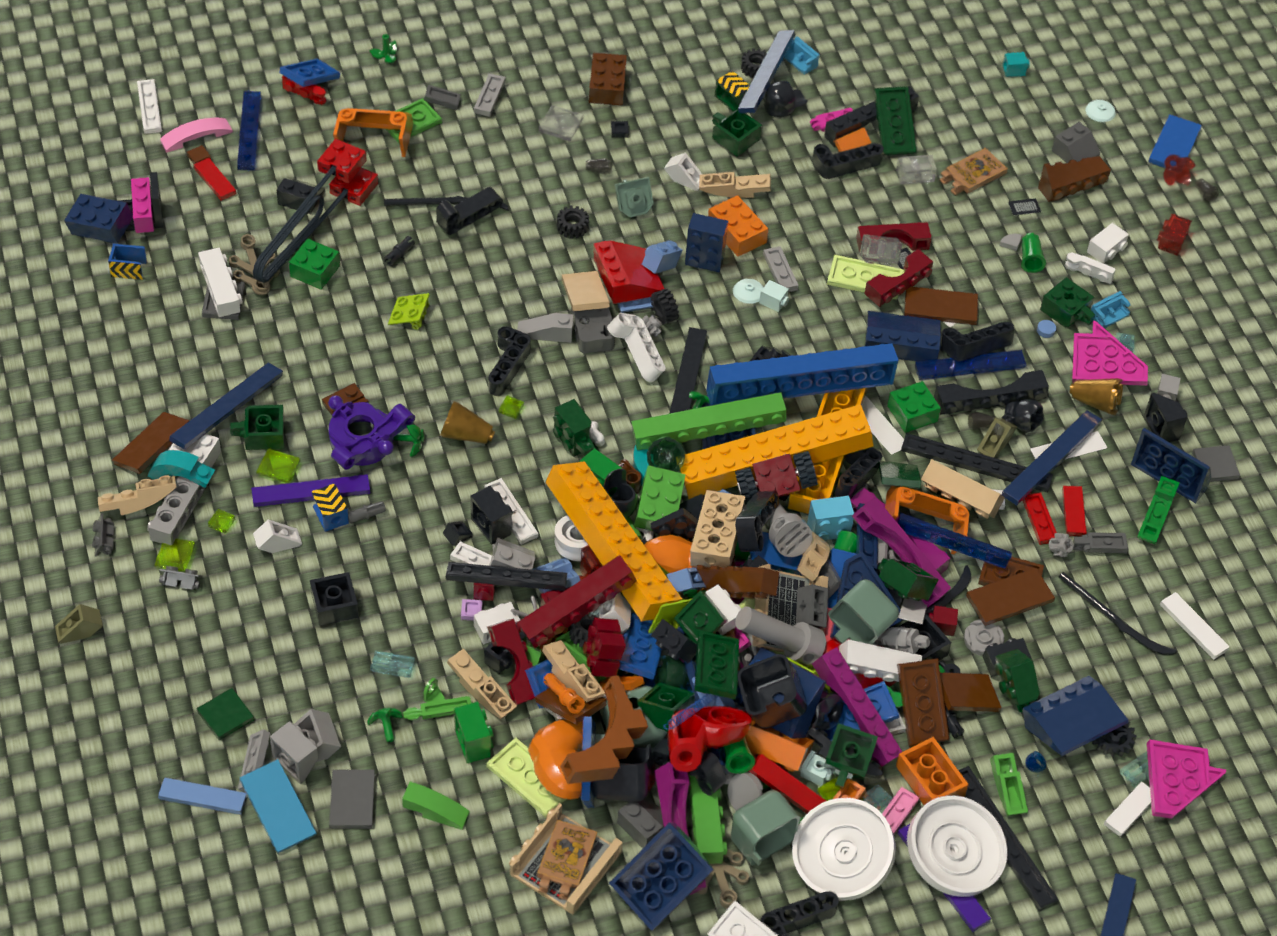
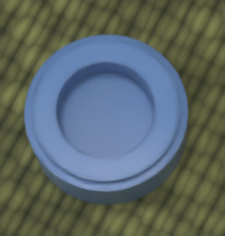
[1037,320,1056,338]

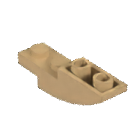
[699,172,771,198]
[98,475,176,515]
[797,532,830,582]
[542,640,605,702]
[447,649,517,719]

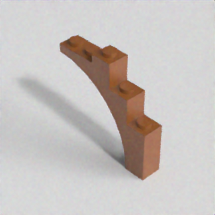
[560,676,648,784]

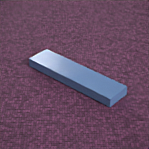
[158,778,247,815]

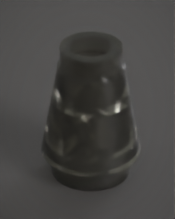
[585,158,612,175]
[1195,178,1219,202]
[968,411,997,430]

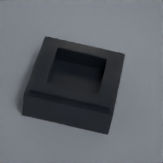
[611,121,629,138]

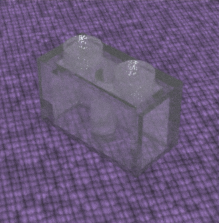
[896,155,937,184]
[859,235,902,266]

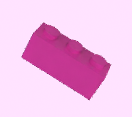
[131,177,154,233]

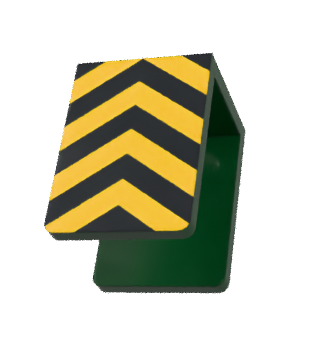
[715,71,750,112]

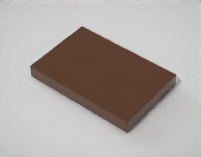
[978,550,1044,586]
[940,673,1002,712]
[535,688,607,725]

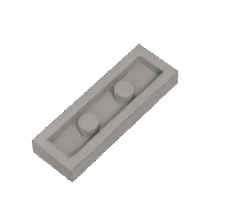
[474,73,505,117]
[763,246,798,292]
[238,729,270,793]

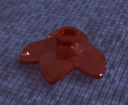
[1163,154,1196,186]

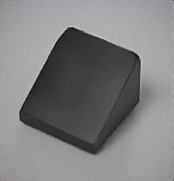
[443,521,473,546]

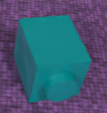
[1002,52,1030,77]

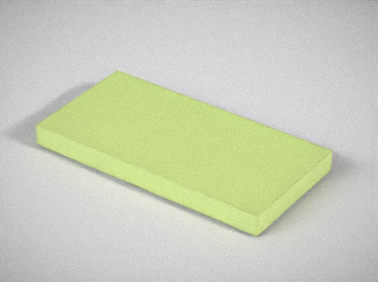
[827,255,904,300]
[486,738,567,818]

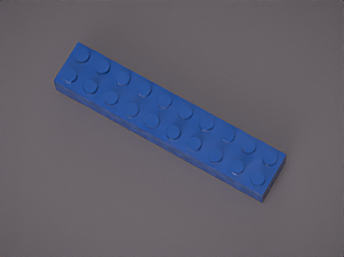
[706,343,899,406]

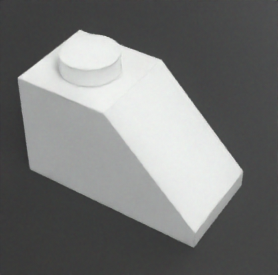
[664,153,702,191]
[253,519,302,553]

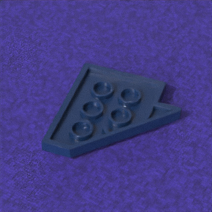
[830,551,904,639]

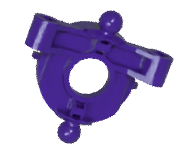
[328,396,415,470]

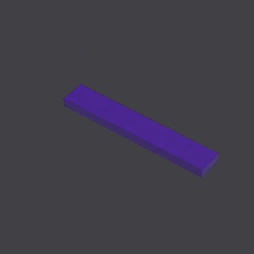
[251,474,370,507]
[898,824,991,932]

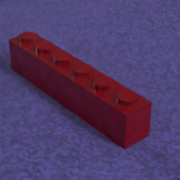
[518,555,637,649]

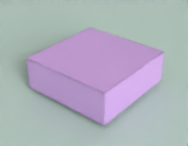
[461,599,482,620]

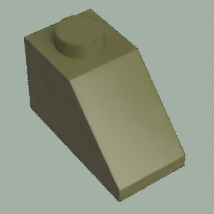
[977,418,1017,458]
[55,604,103,644]

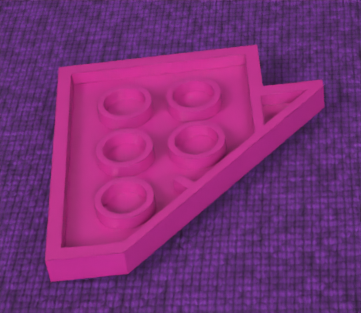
[1072,321,1148,386]
[1146,739,1226,819]

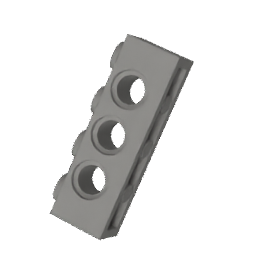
[147,476,205,547]

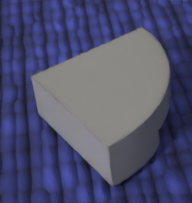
[1000,234,1022,251]

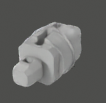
[875,627,930,654]

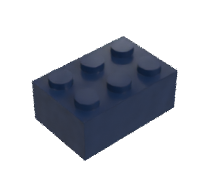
[64,194,133,244]
[685,213,728,273]

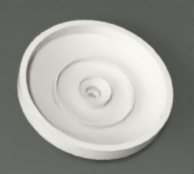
[907,796,1007,897]
[792,798,896,901]

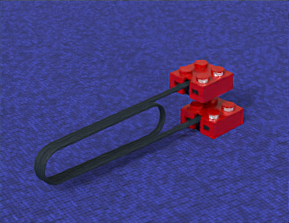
[253,139,378,283]

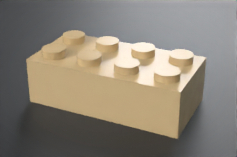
[921,459,1005,519]

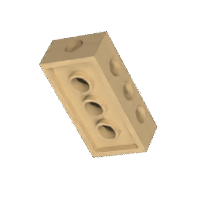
[690,490,745,568]

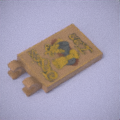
[939,148,1008,195]
[537,819,598,901]

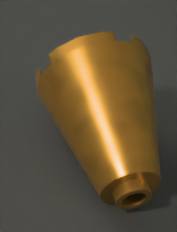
[1069,378,1123,415]
[440,401,495,444]

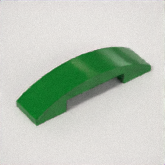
[1137,476,1180,544]

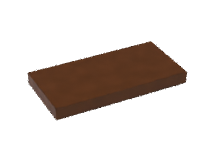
[904,287,978,325]
[112,412,190,474]
[966,568,1055,626]
[897,659,949,746]

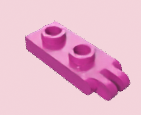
[810,108,853,132]

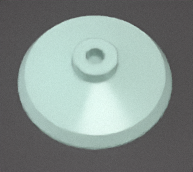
[1085,100,1116,122]
[733,279,764,304]

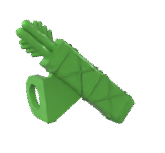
[403,678,471,720]

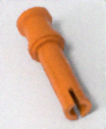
[543,673,585,714]

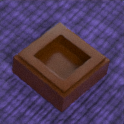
[187,145,211,164]

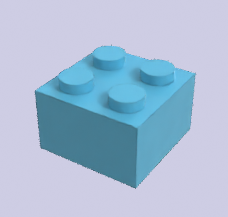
[807,496,854,541]

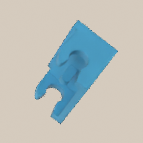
[784,36,819,75]
[1091,291,1131,328]

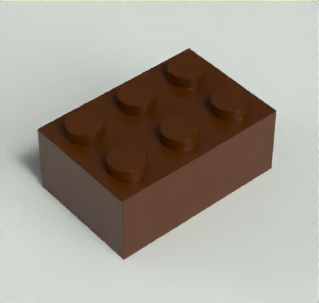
[589,53,627,106]

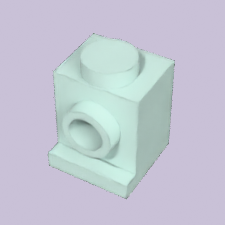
[800,750,835,787]

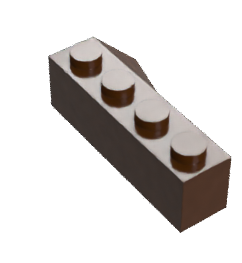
[1038,156,1111,202]
[696,565,780,599]

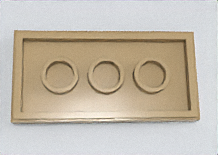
[562,271,609,311]

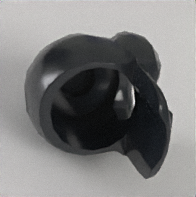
[764,80,807,118]
[603,469,637,519]
[811,690,843,730]

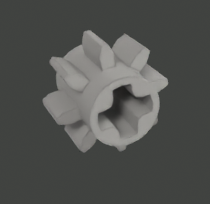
[642,315,662,337]
[1049,533,1073,557]

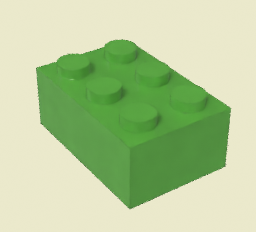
[634,466,686,531]

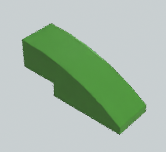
[990,753,1028,816]
[402,781,470,830]

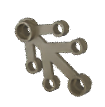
[228,234,280,295]
[697,849,749,908]

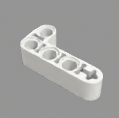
[607,313,665,383]

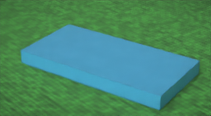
[239,759,316,854]

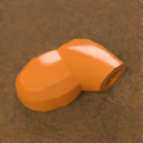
[644,535,708,593]
[528,719,583,799]

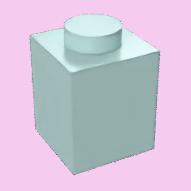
[759,280,789,312]

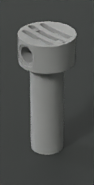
[766,503,813,557]
[735,606,826,667]

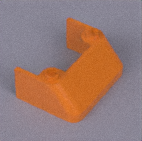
[333,108,413,157]
[885,486,969,555]

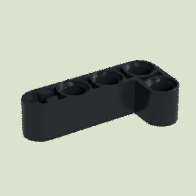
[812,143,884,179]
[436,187,503,235]
[941,322,1015,361]
[488,326,531,396]
[835,447,883,499]
[735,491,779,552]
[652,737,727,796]
[761,891,839,936]

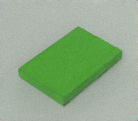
[386,98,442,143]

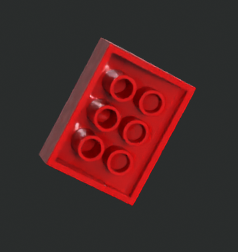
[593,240,665,304]

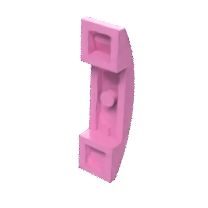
[160,118,232,153]

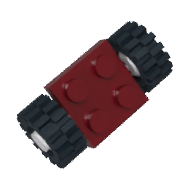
[735,451,818,505]

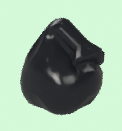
[1002,399,1044,433]

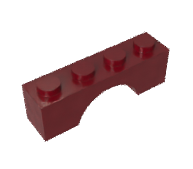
[856,222,932,254]
[864,249,934,307]
[487,618,535,705]

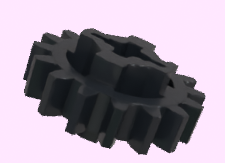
[1092,721,1137,758]

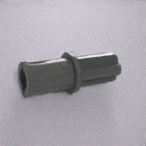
[348,501,386,524]

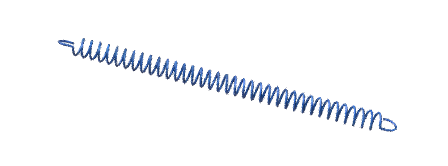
[664,660,761,729]

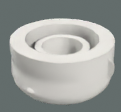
[555,515,596,562]

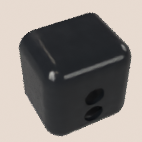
[738,654,807,729]
[592,744,655,802]

